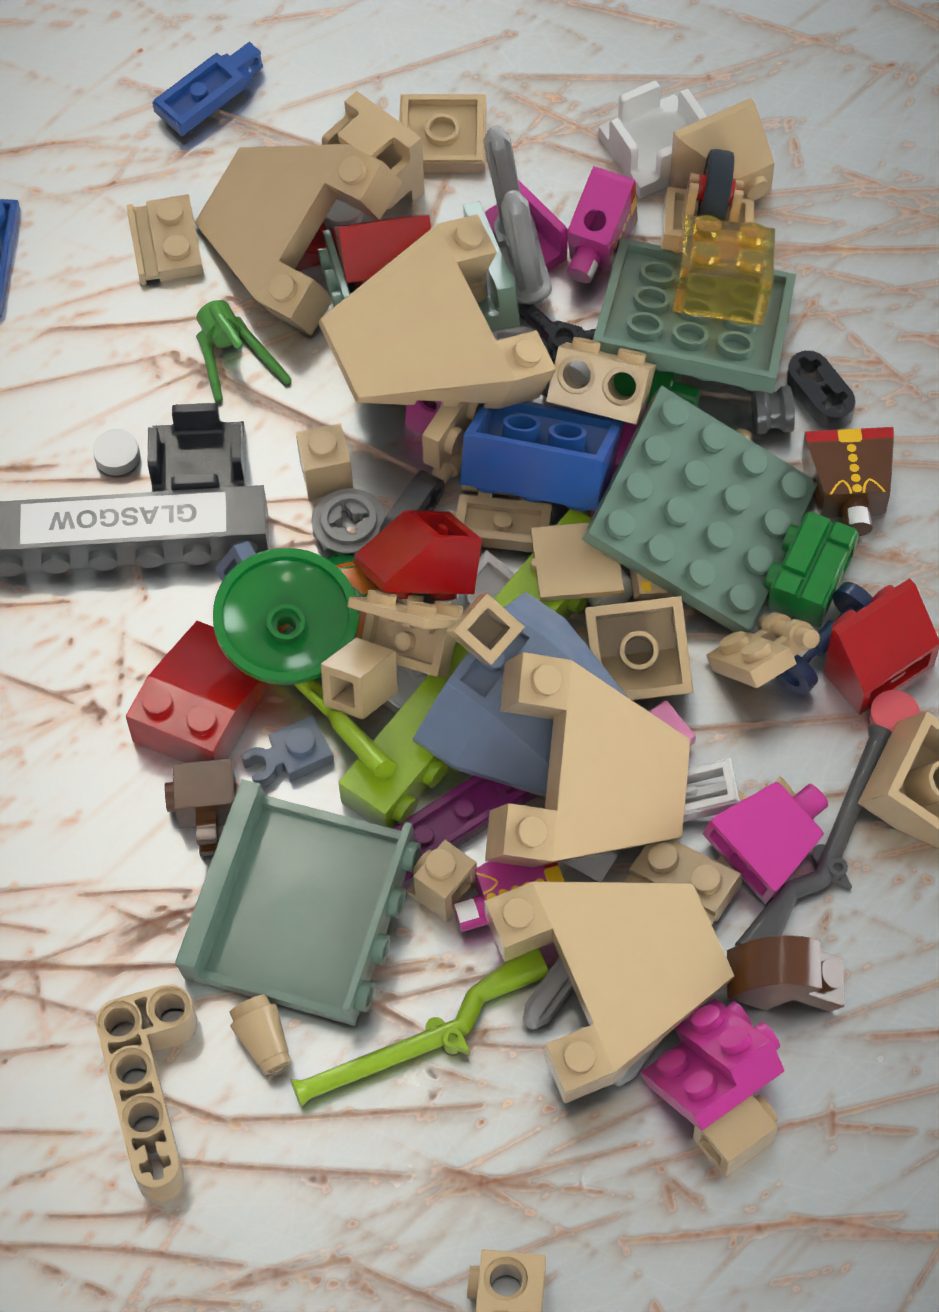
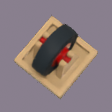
[661,149,754,263]

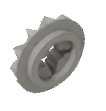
[312,488,386,556]

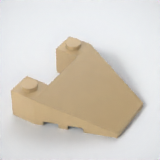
[194,144,402,336]
[318,214,556,409]
[485,652,691,867]
[484,882,734,1104]

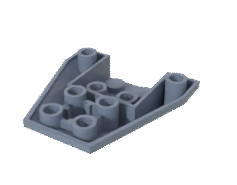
[413,592,627,797]

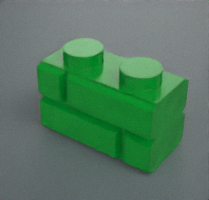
[764,511,859,628]

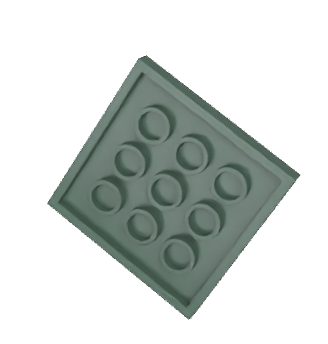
[593,238,796,394]
[581,385,818,633]

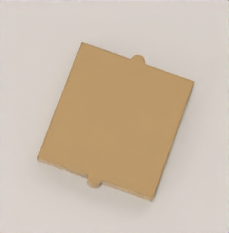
[530,523,624,602]

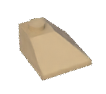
[669,98,775,200]

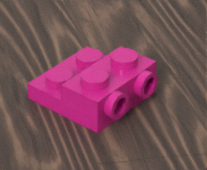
[641,999,785,1131]

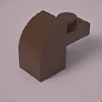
[727,935,845,1012]

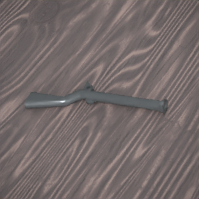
[735,725,892,947]

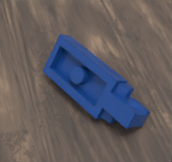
[152,42,263,136]

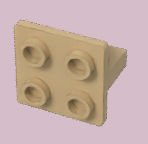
[347,590,464,677]

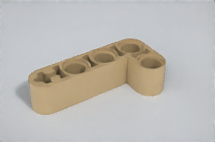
[96,984,197,1203]

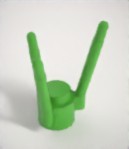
[196,300,292,403]

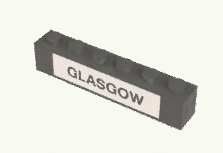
[0,485,269,577]

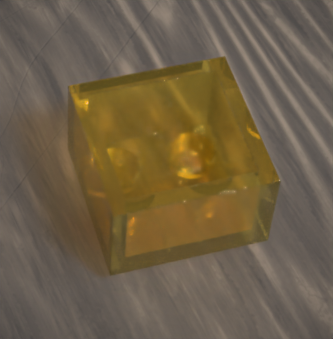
[672,215,775,326]

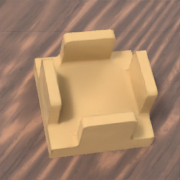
[322,91,425,209]

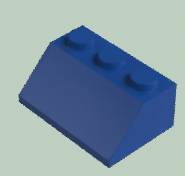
[460,401,624,511]

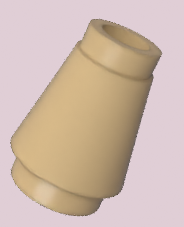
[229,994,292,1075]

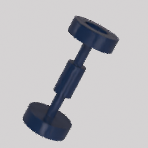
[776,582,873,695]

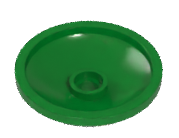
[213,548,359,685]

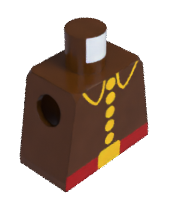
[801,427,894,537]

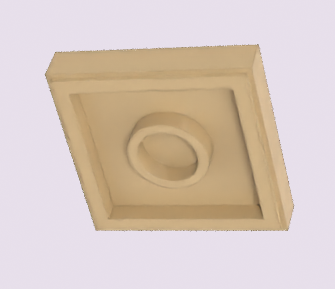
[399,94,486,173]

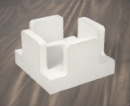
[598,81,707,198]

